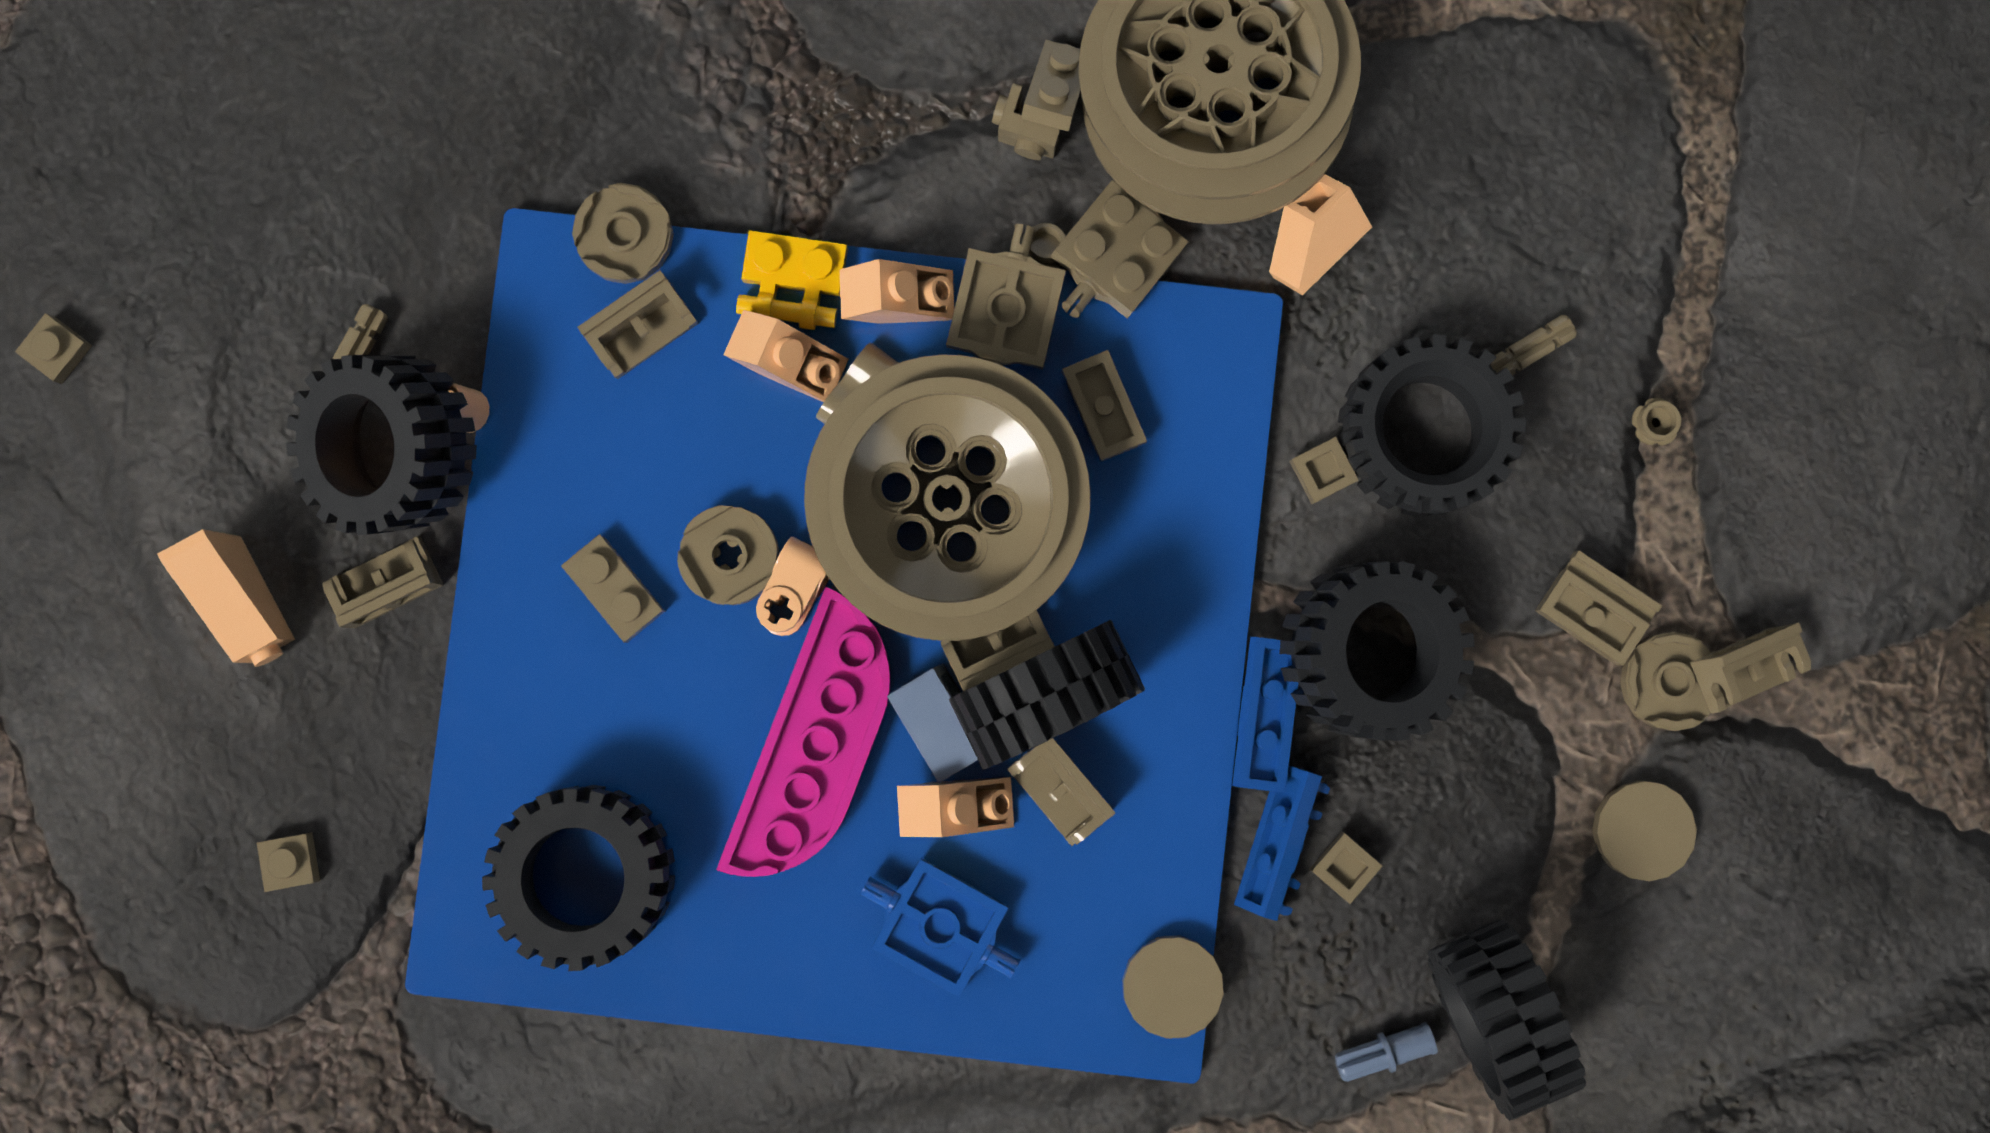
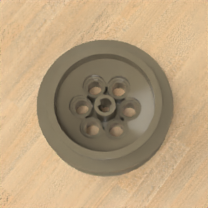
[1079,0,1361,224]
[804,355,1090,641]

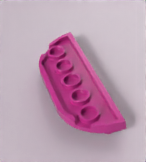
[716,587,891,877]

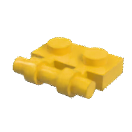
[736,230,848,330]

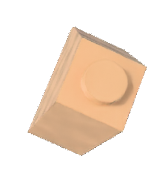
[157,529,295,667]

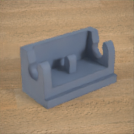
[887,663,978,783]

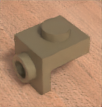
[992,83,1060,160]

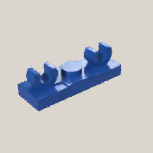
[1232,637,1299,793]
[1234,766,1330,921]

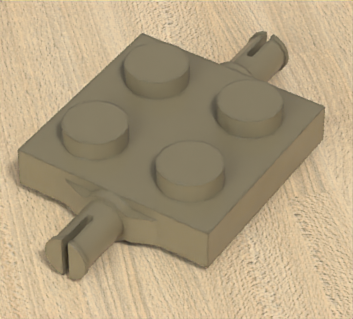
[1050,180,1189,319]
[946,224,1066,370]

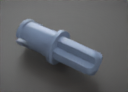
[1335,1022,1438,1082]

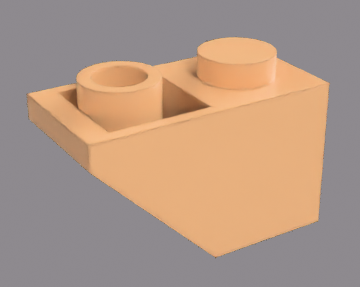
[1269,174,1372,295]
[839,259,954,324]
[723,310,849,402]
[897,777,1014,837]

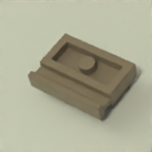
[1535,551,1662,666]

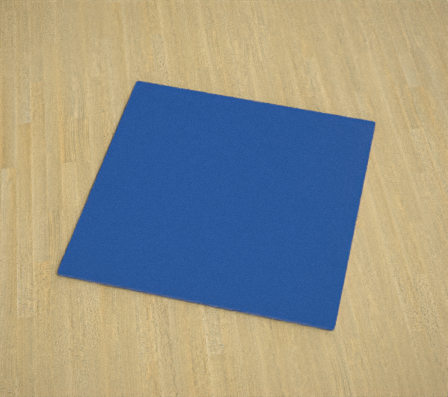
[405,208,1283,1084]

